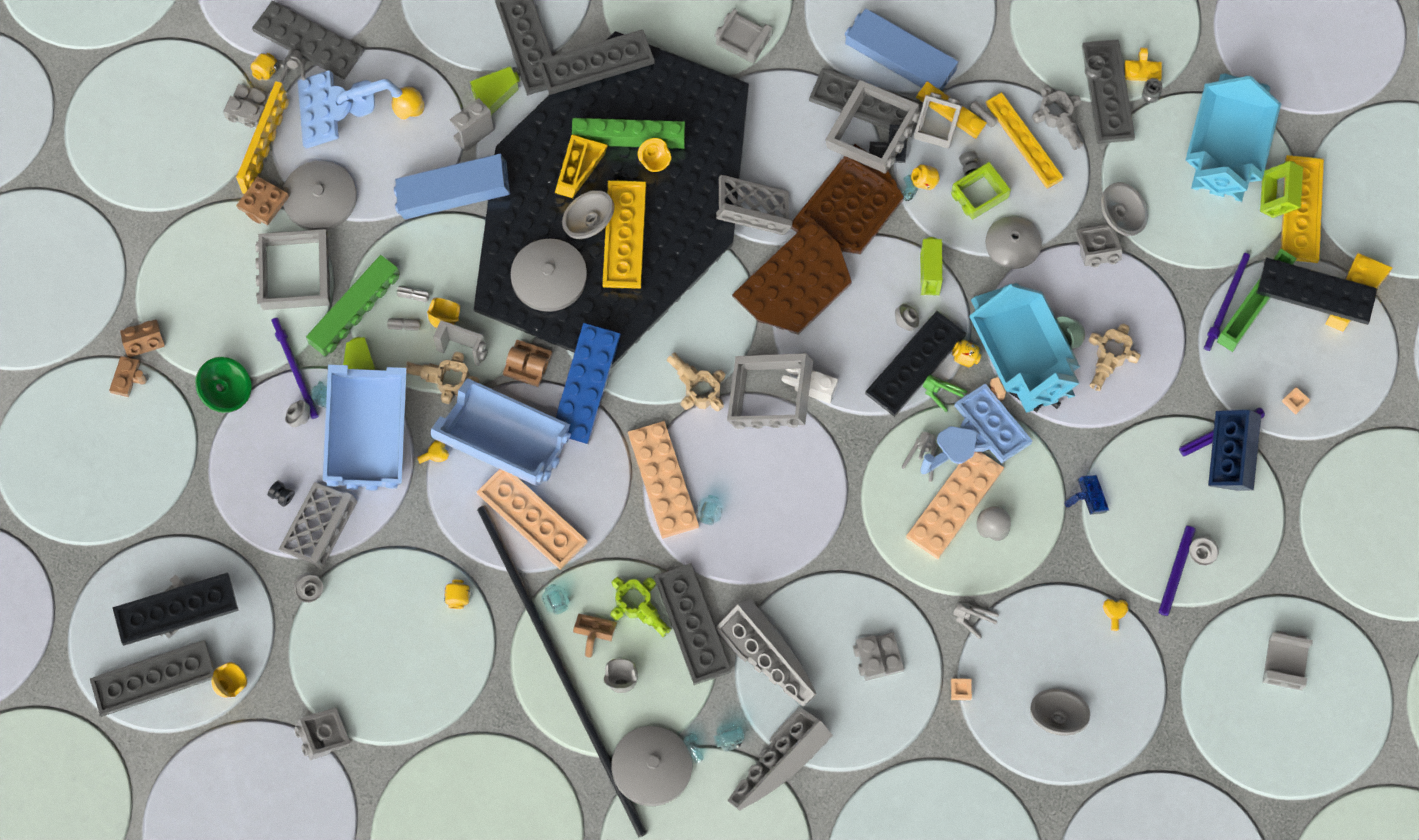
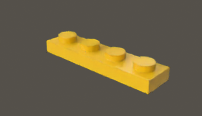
[916,81,987,139]

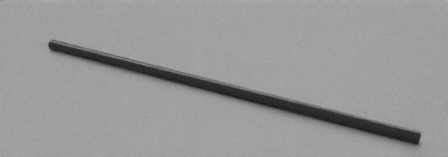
[477,505,647,838]

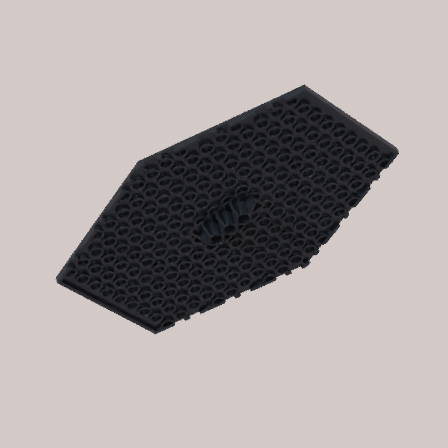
[473,31,749,368]

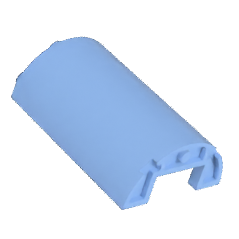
[323,365,406,491]
[431,378,571,486]

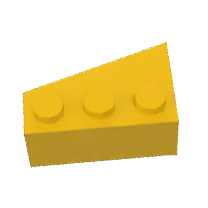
[555,135,608,198]

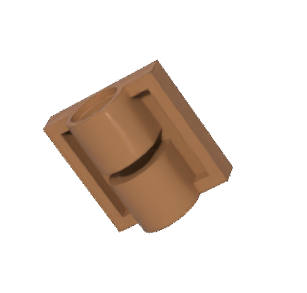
[236,176,289,225]
[503,340,552,387]

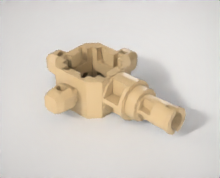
[1089,324,1141,391]
[405,352,479,404]
[667,352,725,411]

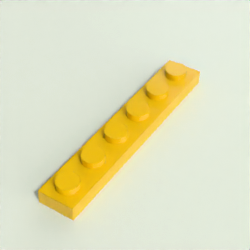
[986,92,1063,189]

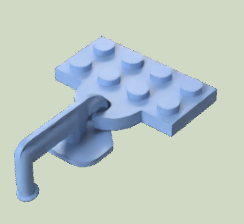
[298,70,402,148]
[920,384,1032,474]

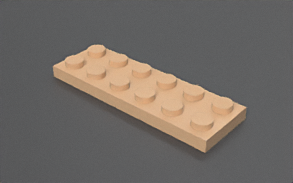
[628,421,699,539]
[906,452,1004,559]
[477,469,587,570]

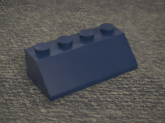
[1208,410,1261,491]

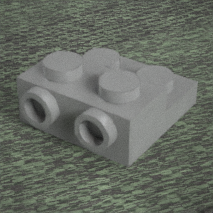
[223,84,270,128]
[1076,225,1122,267]
[853,633,904,681]
[294,708,350,760]

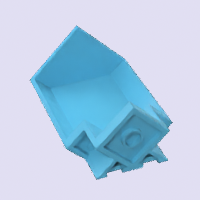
[1186,74,1281,202]
[969,283,1080,413]

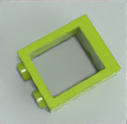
[1260,161,1303,218]
[951,162,1011,220]
[920,237,942,295]

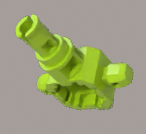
[610,577,672,638]

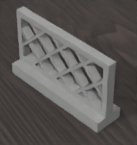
[716,175,792,235]
[279,482,357,569]

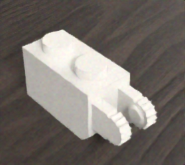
[781,368,838,404]

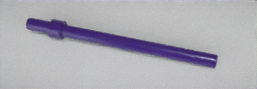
[1204,253,1250,351]
[271,317,319,419]

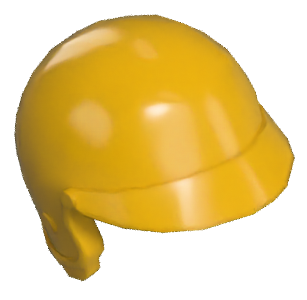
[391,86,425,119]
[638,138,671,172]
[427,297,460,328]
[211,662,248,698]

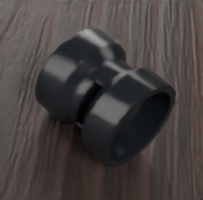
[267,480,295,507]

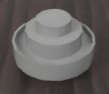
[895,304,920,331]
[285,400,310,427]
[1189,536,1219,566]
[293,573,323,603]

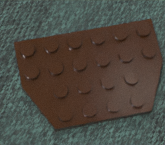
[791,143,904,255]
[732,219,852,335]

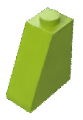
[470,66,520,115]
[343,337,375,370]

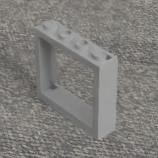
[825,80,921,173]
[255,229,330,310]
[727,353,813,429]

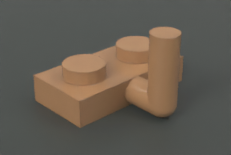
[109,356,147,397]
[573,614,617,658]

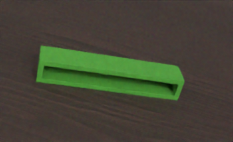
[572,118,685,148]
[1217,249,1297,352]
[306,255,400,357]

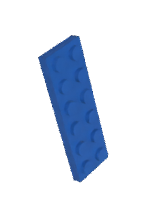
[556,323,621,444]

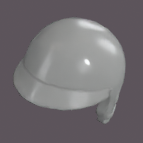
[977,506,1011,541]
[604,659,638,693]

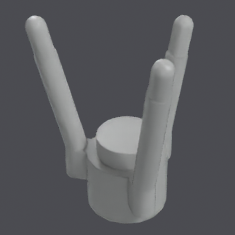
[278,49,306,83]
[902,432,937,482]
[953,601,999,639]

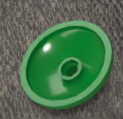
[195,357,251,413]

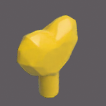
[417,440,449,464]
[1103,599,1129,631]

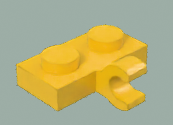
[1124,48,1162,82]

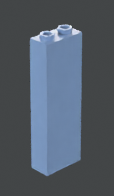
[845,8,958,91]
[394,154,510,219]

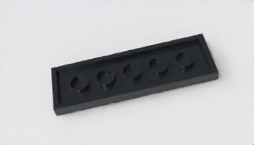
[1256,257,1378,325]
[865,311,966,417]
[112,572,239,646]

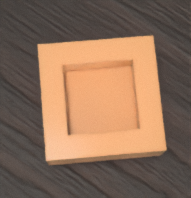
[989,377,1007,401]
[1282,387,1310,415]
[951,679,972,700]

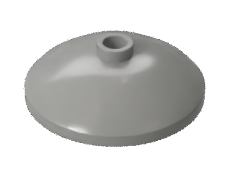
[1101,182,1148,236]
[562,191,614,239]
[985,216,1042,269]
[1030,689,1090,736]

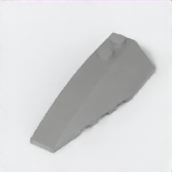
[715,598,817,706]
[727,707,833,811]

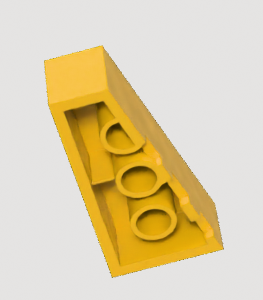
[1325,253,1392,332]

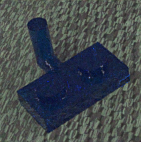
[1064,475,1109,515]

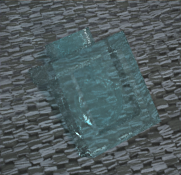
[311,381,327,408]

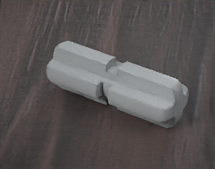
[969,101,998,127]
[397,286,429,302]
[387,318,420,331]

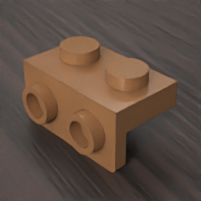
[120,319,165,358]

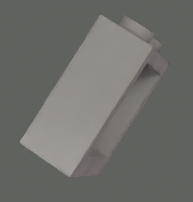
[913,92,962,149]

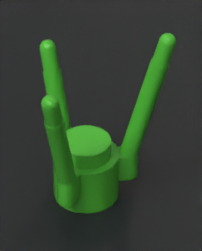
[923,374,967,412]

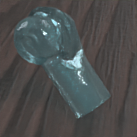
[902,175,918,201]
[683,733,704,763]

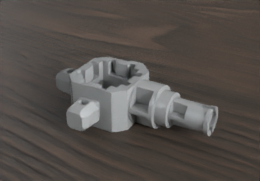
[1032,86,1083,150]

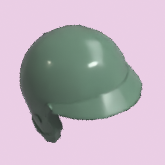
[1056,316,1085,349]

